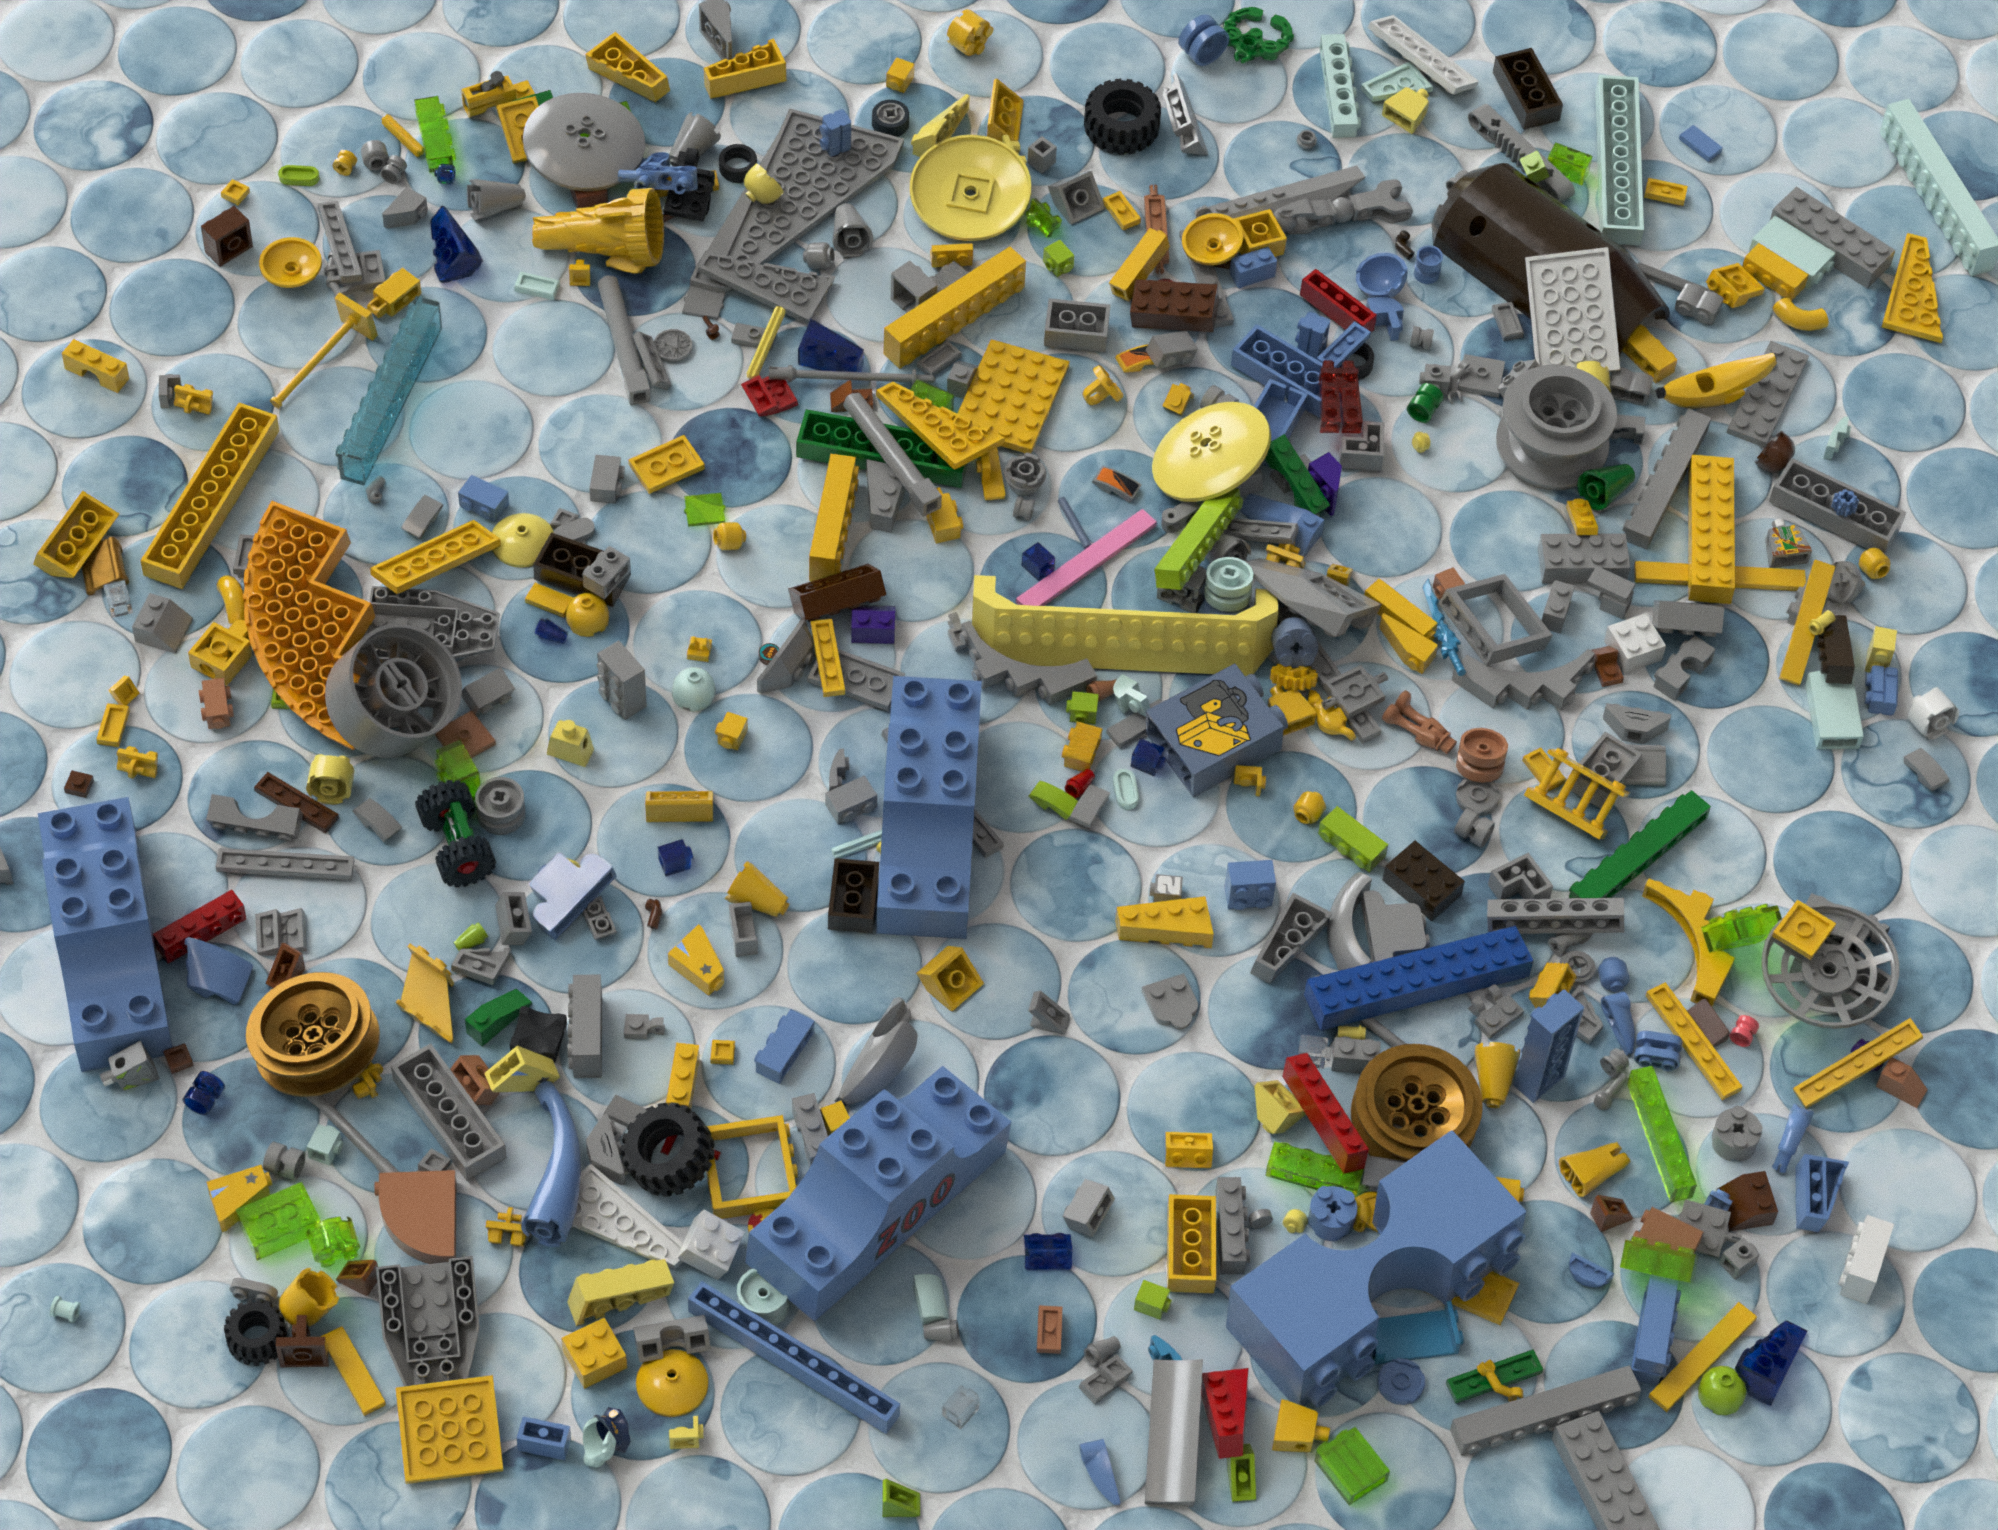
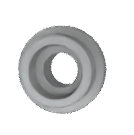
[1297,130,1317,149]

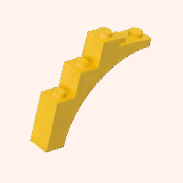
[1642,878,1735,1007]

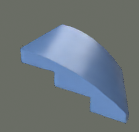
[184,937,254,1005]

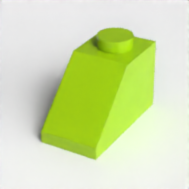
[1226,1443,1256,1502]

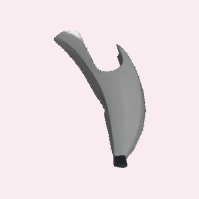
[835,997,918,1107]

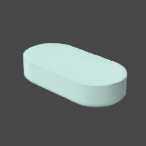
[1113,769,1139,810]

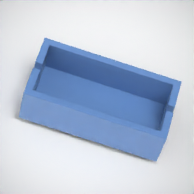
[1254,379,1308,468]
[1631,1274,1681,1385]

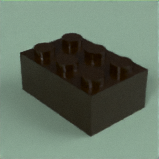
[1382,840,1465,921]
[828,858,879,933]

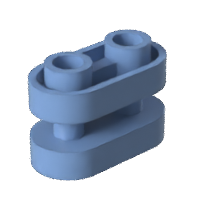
[1634,1031,1683,1071]

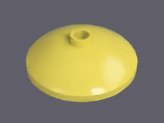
[492,513,554,568]

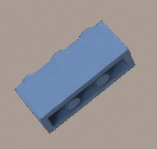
[754,1009,815,1084]

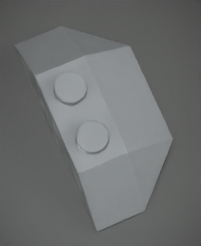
[757,618,815,693]

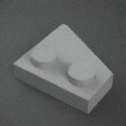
[451,948,511,985]

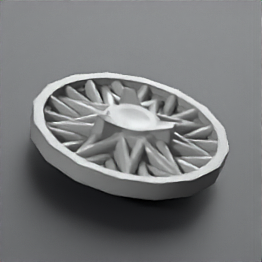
[654,329,692,362]

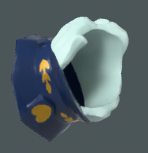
[582,1407,631,1467]

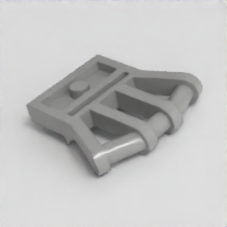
[324,250,385,297]

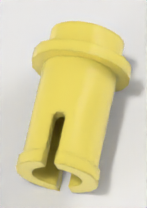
[1808,610,1835,635]
[1338,1024,1366,1040]

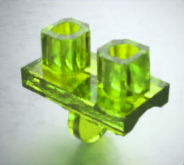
[1025,198,1062,238]

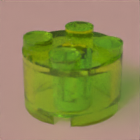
[306,1216,360,1268]

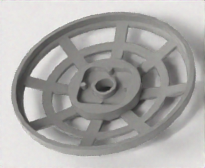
[1761,903,1900,1029]

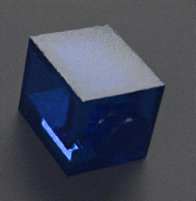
[1021,542,1055,581]
[1130,738,1166,776]
[657,839,693,877]

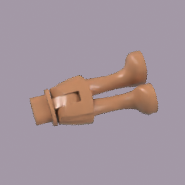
[1382,690,1457,754]

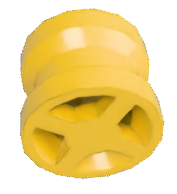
[332,150,357,176]

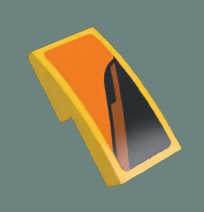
[1115,344,1155,373]

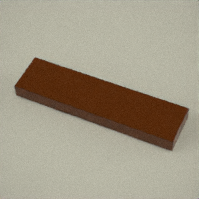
[254,772,339,834]

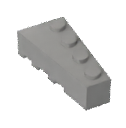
[1250,893,1333,984]

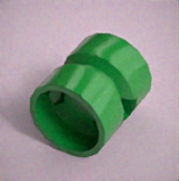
[1407,383,1444,423]

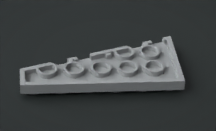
[697,252,835,324]

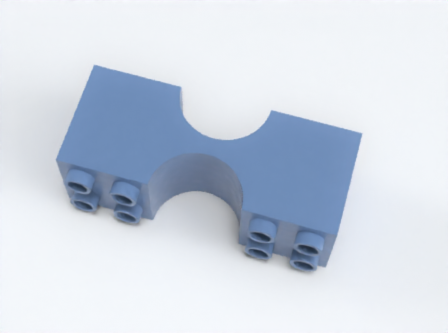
[1226,1130,1527,1408]

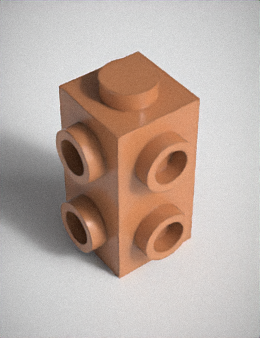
[199,678,234,729]

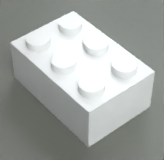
[1838,1215,1894,1304]

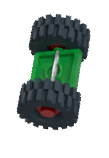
[415,780,496,887]

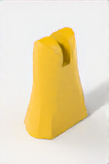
[1559,1142,1631,1197]

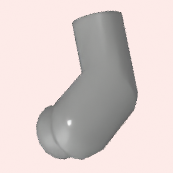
[366,476,386,504]

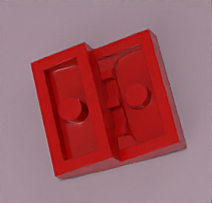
[741,375,799,417]

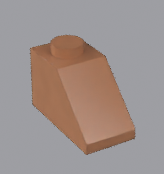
[1876,1057,1928,1108]

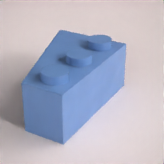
[1795,1154,1849,1232]

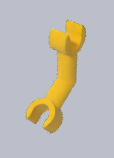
[1477,1359,1524,1402]

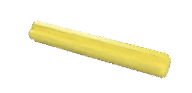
[746,306,786,379]

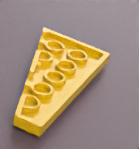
[1881,233,1943,343]
[876,382,1005,470]

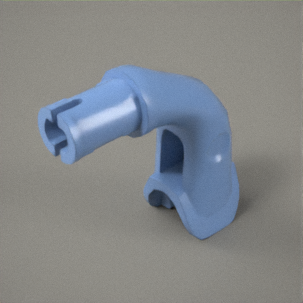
[1772,1104,1814,1173]

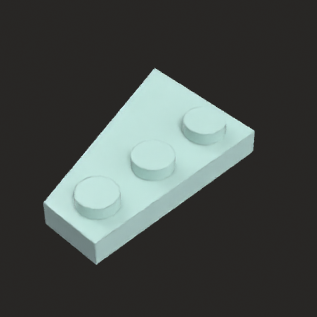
[1361,61,1433,102]

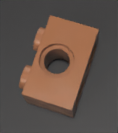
[450,1055,500,1105]

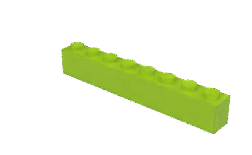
[1154,488,1243,590]

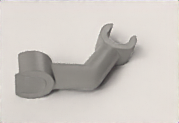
[1448,359,1472,404]

